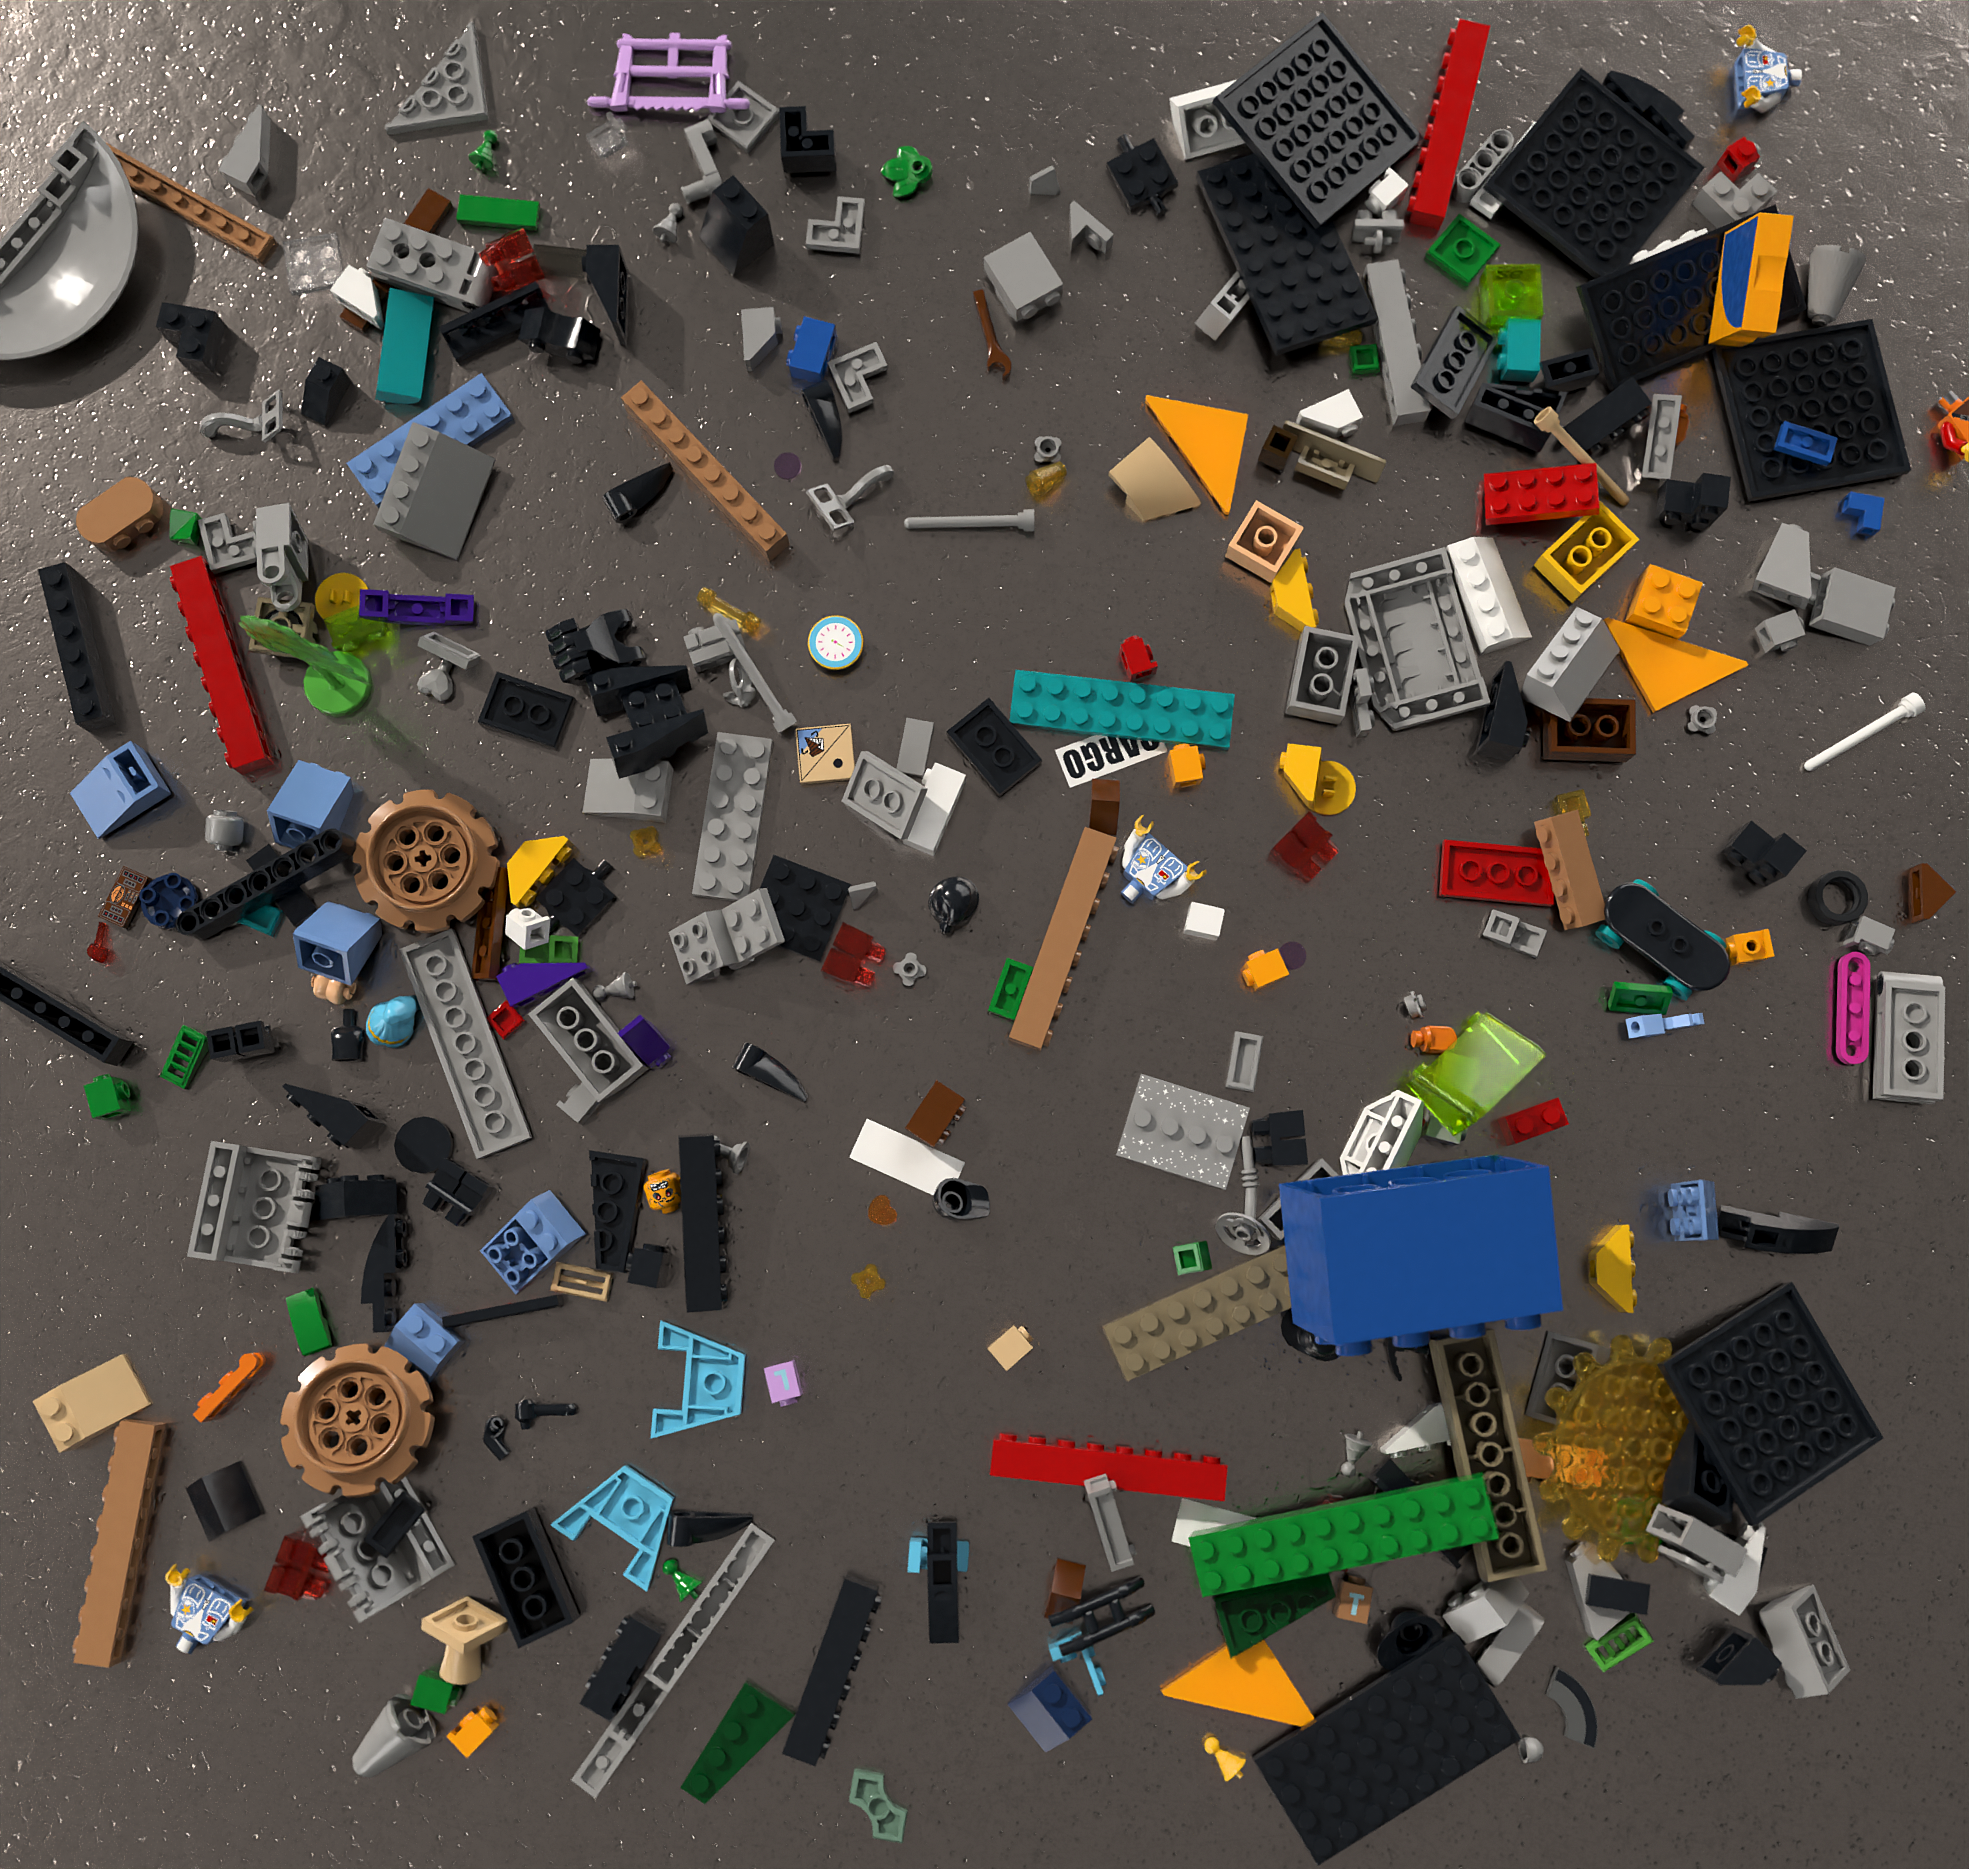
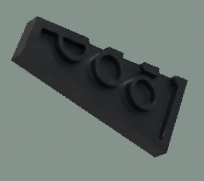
[589,1150,647,1273]

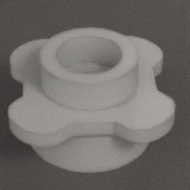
[1034,436,1062,464]
[1688,705,1717,734]
[893,953,927,986]
[1404,991,1427,1019]

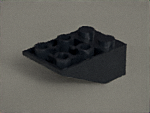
[282,1084,384,1149]

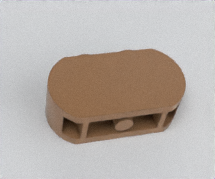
[76,477,163,552]

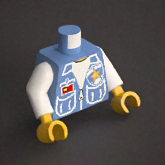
[1734,25,1802,113]
[1121,815,1207,904]
[165,1564,253,1654]

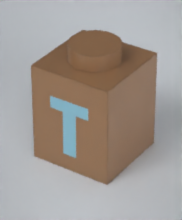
[1333,1575,1373,1624]

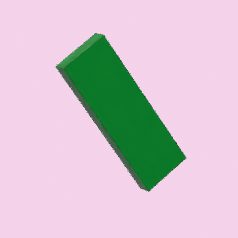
[456,194,541,231]

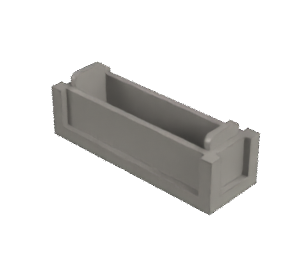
[1642,394,1682,481]
[1083,1474,1137,1572]

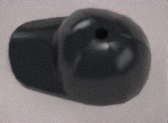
[933,1178,990,1221]

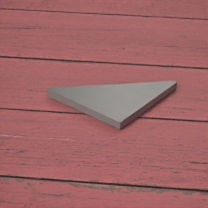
[385,22,488,135]

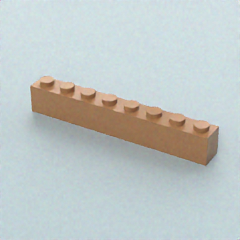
[621,380,790,562]
[1009,827,1119,1051]
[73,1419,166,1668]

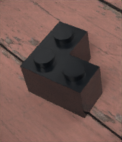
[779,106,837,173]
[156,302,226,375]
[1655,473,1731,529]
[1722,820,1807,886]
[315,1174,397,1220]

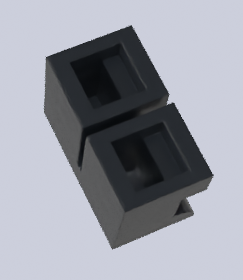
[206,1020,274,1062]
[1251,1110,1308,1167]
[422,1157,495,1226]

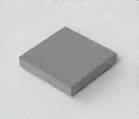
[706,81,779,154]

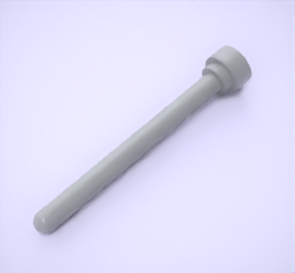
[904,509,1035,532]
[713,613,797,733]

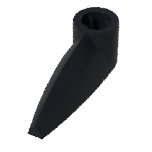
[801,379,842,461]
[602,462,673,523]
[732,1042,808,1103]
[667,1511,753,1547]

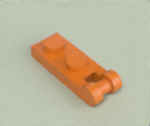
[193,1352,266,1423]

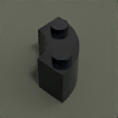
[518,307,601,363]

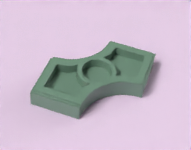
[849,1769,908,1843]

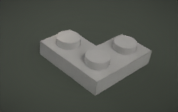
[806,197,865,253]
[827,342,888,413]
[198,513,257,574]
[1349,668,1375,738]

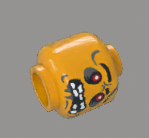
[643,1169,681,1214]

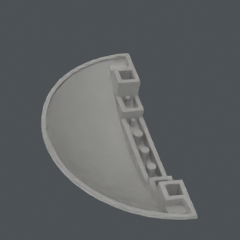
[0,121,139,360]

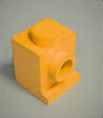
[1725,929,1774,966]
[446,1706,499,1758]

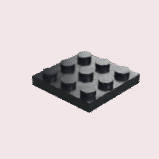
[760,854,852,963]

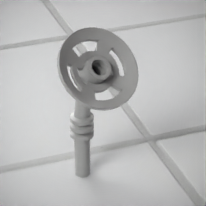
[1216,1136,1271,1255]

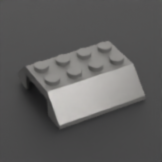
[187,1141,322,1273]
[300,1477,455,1623]

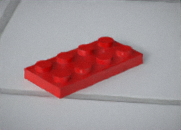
[1484,463,1599,525]
[1439,839,1554,907]

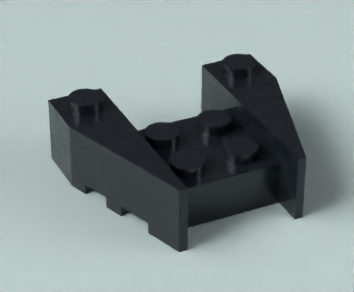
[585,665,708,779]

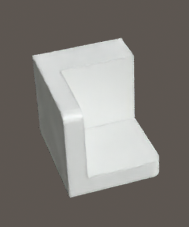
[1184,902,1224,940]

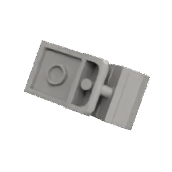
[669,888,785,985]

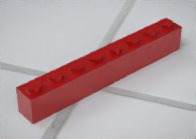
[1406,19,1490,230]
[170,555,274,775]
[990,1433,1228,1502]

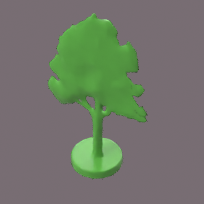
[238,615,372,717]

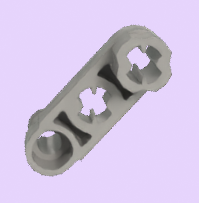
[681,119,723,204]

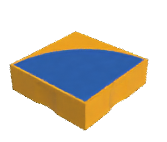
[1709,212,1794,347]

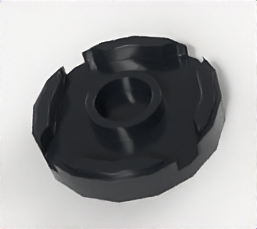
[394,1116,453,1174]

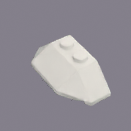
[1340,1090,1424,1175]

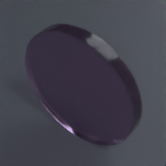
[774,453,801,479]
[1279,942,1306,970]

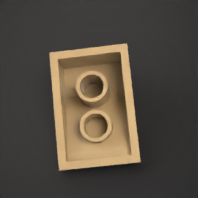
[33,1354,151,1453]

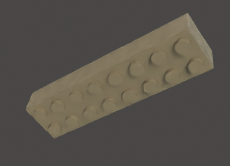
[1101,1244,1291,1381]
[1429,1328,1547,1582]

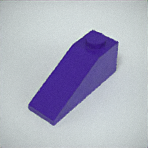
[496,963,593,1010]
[618,1015,674,1068]

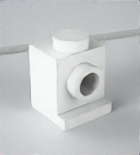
[1365,167,1409,218]
[505,908,550,950]

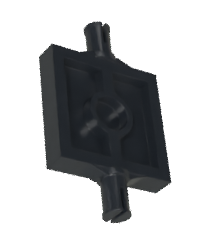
[1107,134,1178,217]
[535,858,616,937]

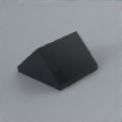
[185,1461,264,1542]

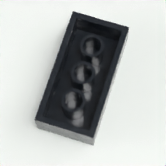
[472,1507,580,1649]

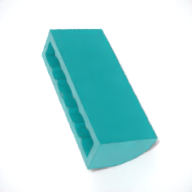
[375,288,434,404]

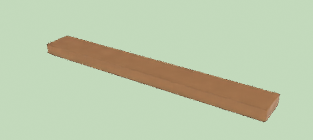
[105,142,276,263]

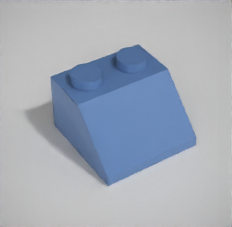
[384,1303,466,1384]

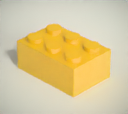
[1534,501,1640,604]

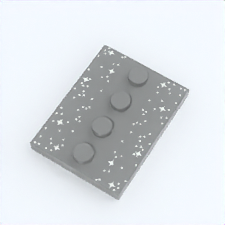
[1115,1074,1250,1190]

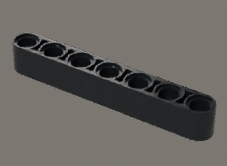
[176,828,356,940]

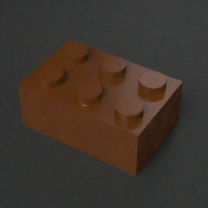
[1543,698,1636,762]

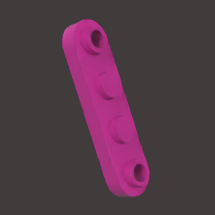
[1836,952,1871,1065]

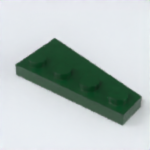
[1213,1572,1336,1659]
[680,1680,796,1804]

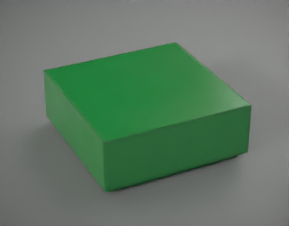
[1349,344,1380,375]

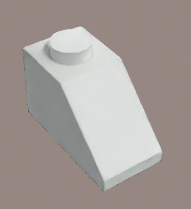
[330,265,384,330]
[1296,389,1363,439]

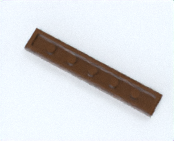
[340,188,452,333]

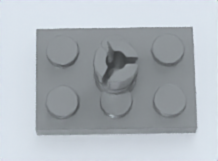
[842,751,928,839]

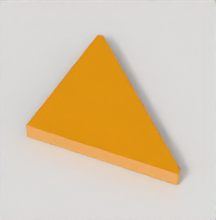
[1145,395,1248,515]
[1603,617,1748,713]
[1161,1640,1315,1727]

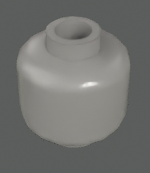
[205,810,244,851]

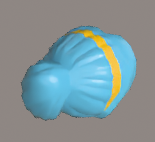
[366,995,421,1048]

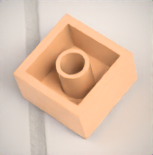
[1225,500,1304,583]

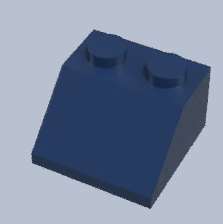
[1008,1665,1092,1753]

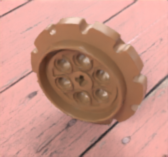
[353,790,500,933]
[281,1344,434,1498]

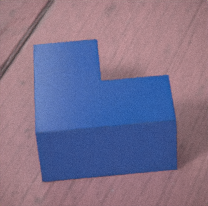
[1842,492,1885,536]

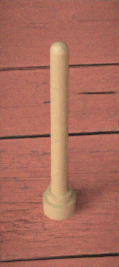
[1534,407,1630,506]

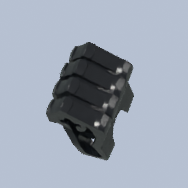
[545,609,647,686]

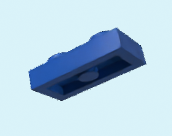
[1774,421,1838,466]

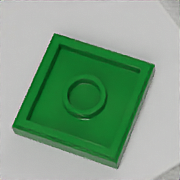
[1425,213,1501,287]

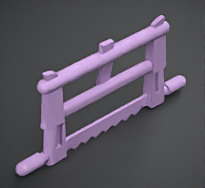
[587,33,750,113]

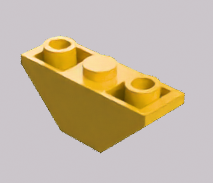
[1269,548,1319,632]
[507,836,574,910]
[1588,1225,1637,1313]

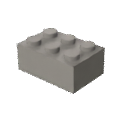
[1285,626,1360,725]

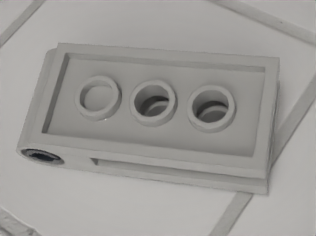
[366,218,503,313]
[1873,971,1945,1104]

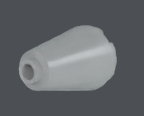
[1808,245,1867,326]
[352,1694,436,1778]

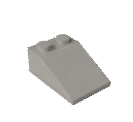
[583,759,673,823]

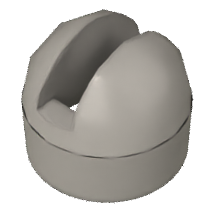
[1518,1737,1544,1763]

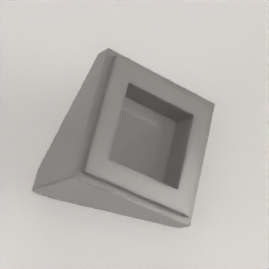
[1029,166,1060,195]
[848,881,878,910]

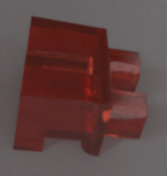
[479,228,545,291]
[1269,811,1339,881]
[821,922,886,988]
[264,1532,330,1601]

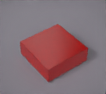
[487,1000,527,1041]

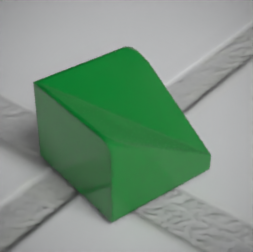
[169,508,202,545]

